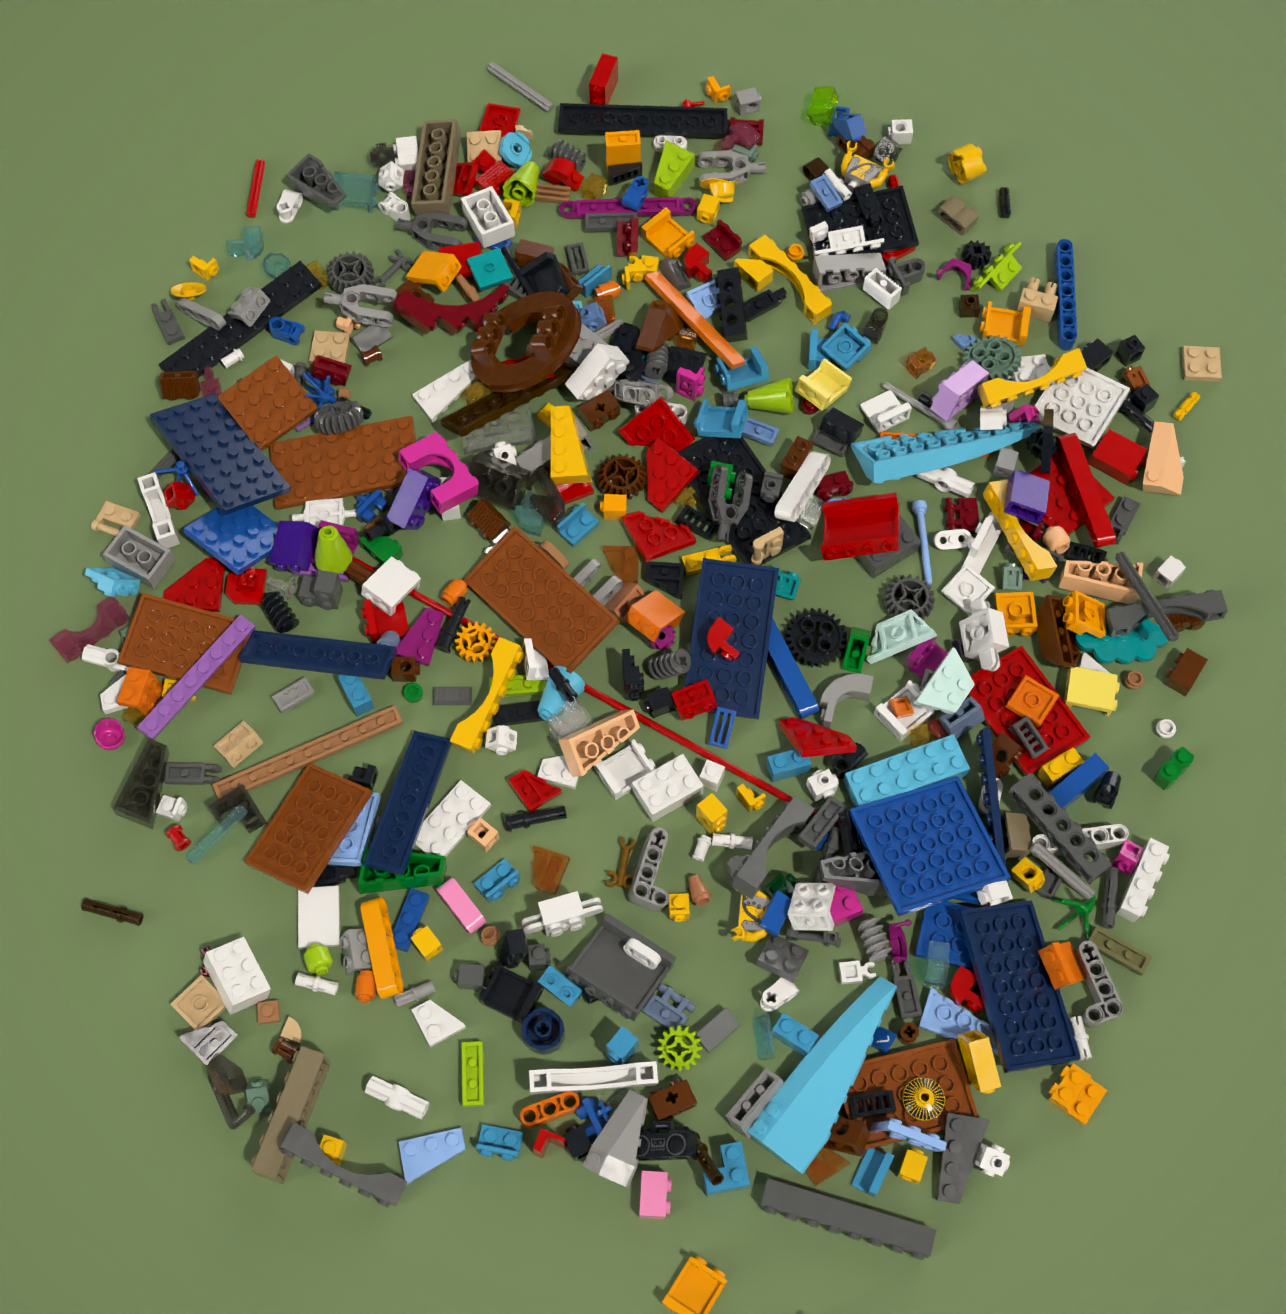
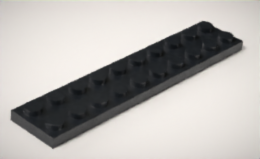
[558,103,727,138]
[158,260,323,378]

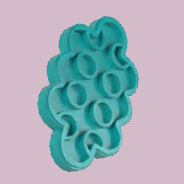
[1075,614,1168,664]

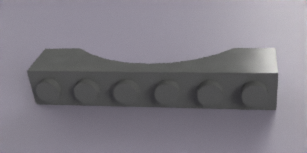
[1105,590,1228,638]
[731,796,815,899]
[278,1122,407,1208]

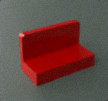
[552,481,594,507]
[533,1128,567,1158]

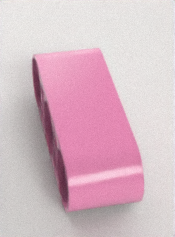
[436,877,487,935]

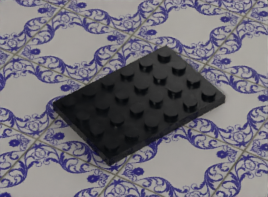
[801,185,919,258]

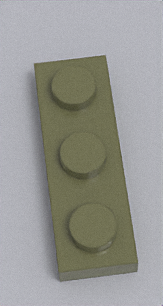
[1088,926,1152,976]

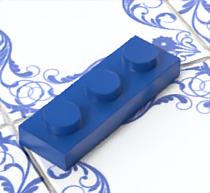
[392,888,430,953]

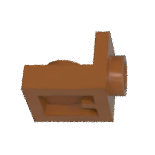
[1118,365,1150,393]

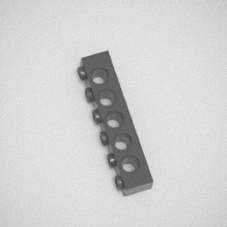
[1008,773,1112,885]

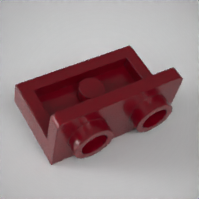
[311,355,352,386]

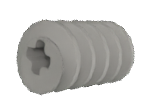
[858,917,892,963]

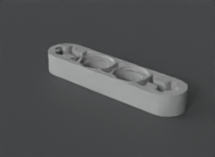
[176,297,226,330]

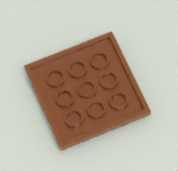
[218,355,319,451]

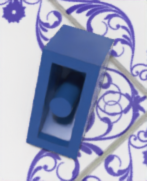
[831,113,867,142]

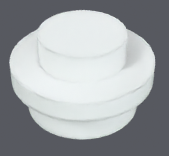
[1156,719,1176,738]

